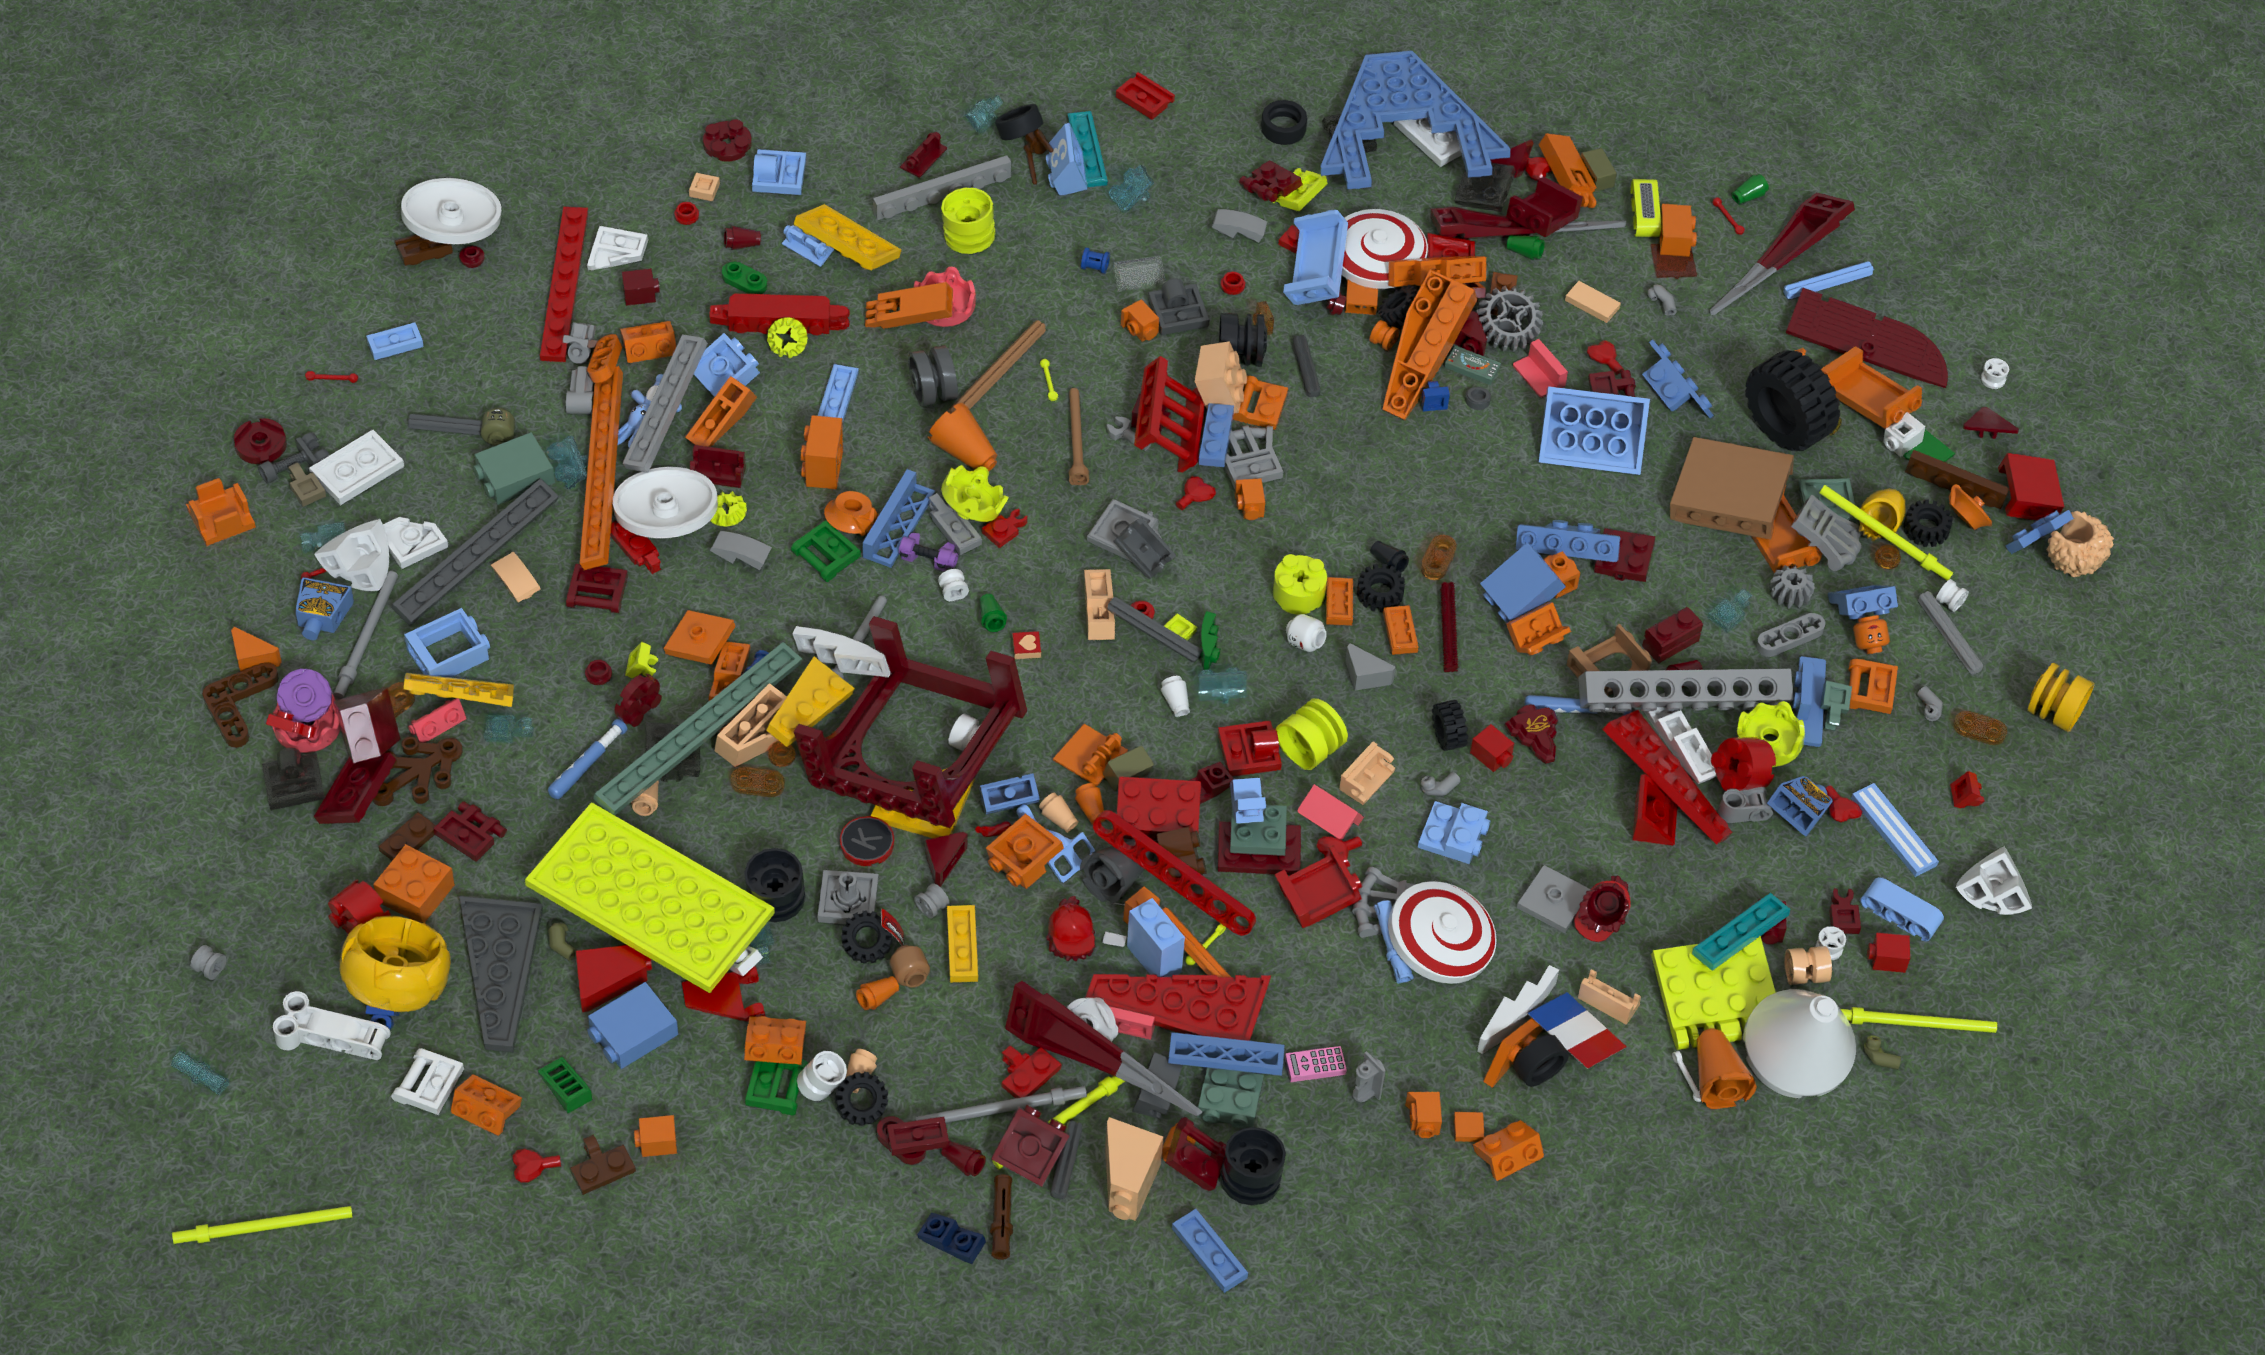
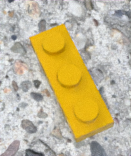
[947,905,978,983]

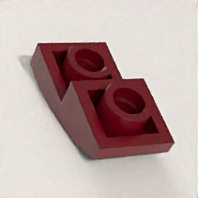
[1187,762,1234,804]

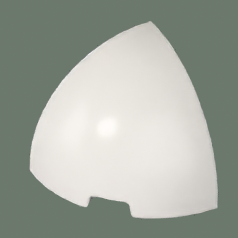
[314,519,389,591]
[1956,846,2032,915]

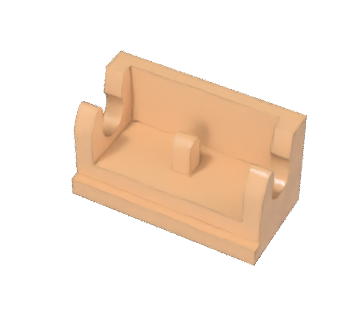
[1339,742,1395,805]
[1578,969,1641,1025]

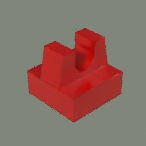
[1950,771,1985,808]

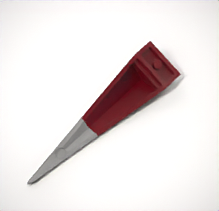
[1710,192,1855,315]
[1430,207,1626,240]
[1005,981,1202,1116]

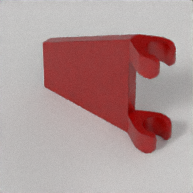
[682,966,766,1022]

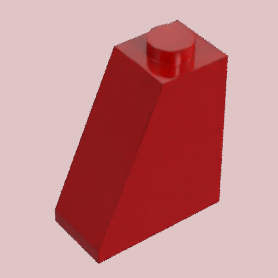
[576,945,652,1012]

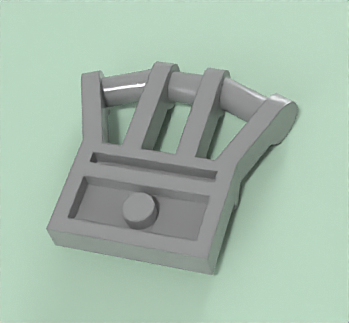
[1224,425,1283,489]
[1791,495,1861,571]
[1352,867,1416,938]

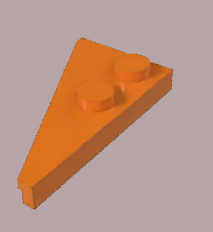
[1483,1018,1544,1088]

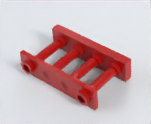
[1134,356,1205,473]

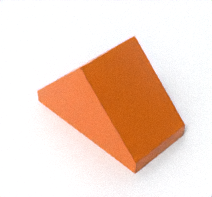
[231,627,282,672]

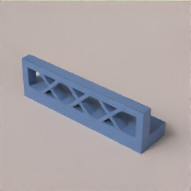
[863,469,935,568]
[1168,1033,1285,1076]

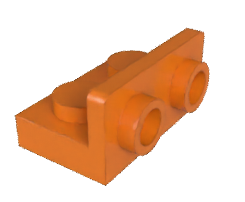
[620,321,676,363]
[451,1074,522,1136]

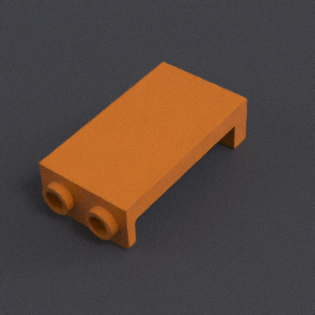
[1821,346,1922,429]
[1751,486,1823,573]

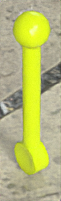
[1040,359,1058,401]
[1185,924,1226,966]

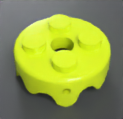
[941,465,1009,522]
[1737,701,1805,767]

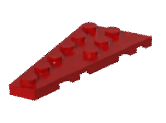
[1602,710,1733,845]
[1085,974,1271,1041]

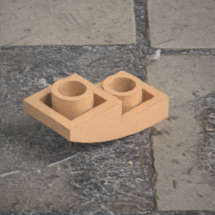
[491,552,541,603]

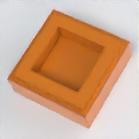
[1454,1112,1484,1142]

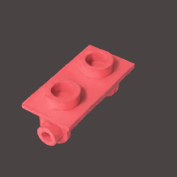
[408,698,467,743]

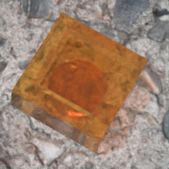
[1253,301,1274,335]

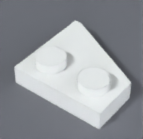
[587,226,648,270]

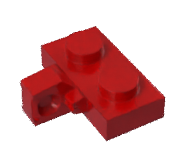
[1001,1046,1062,1098]

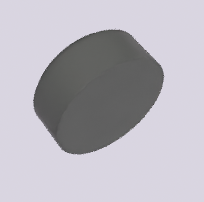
[1465,387,1491,410]

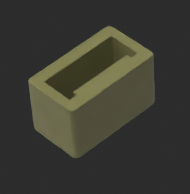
[1581,148,1617,192]
[1103,746,1154,792]

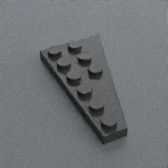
[459,896,543,1052]

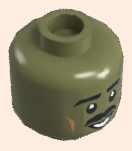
[480,408,515,446]

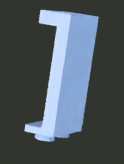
[1283,210,1348,305]

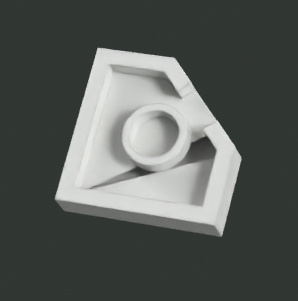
[383,517,448,569]

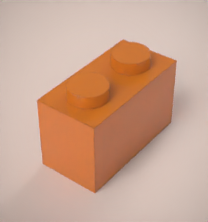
[1659,204,1697,257]

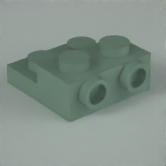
[1197,1068,1264,1129]

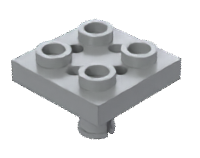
[818,870,879,924]

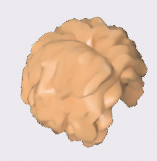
[2046,511,2114,577]

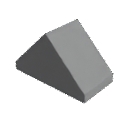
[1345,643,1396,691]

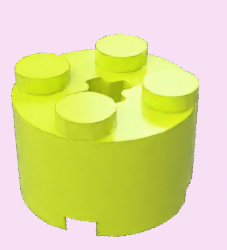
[1273,554,1327,615]

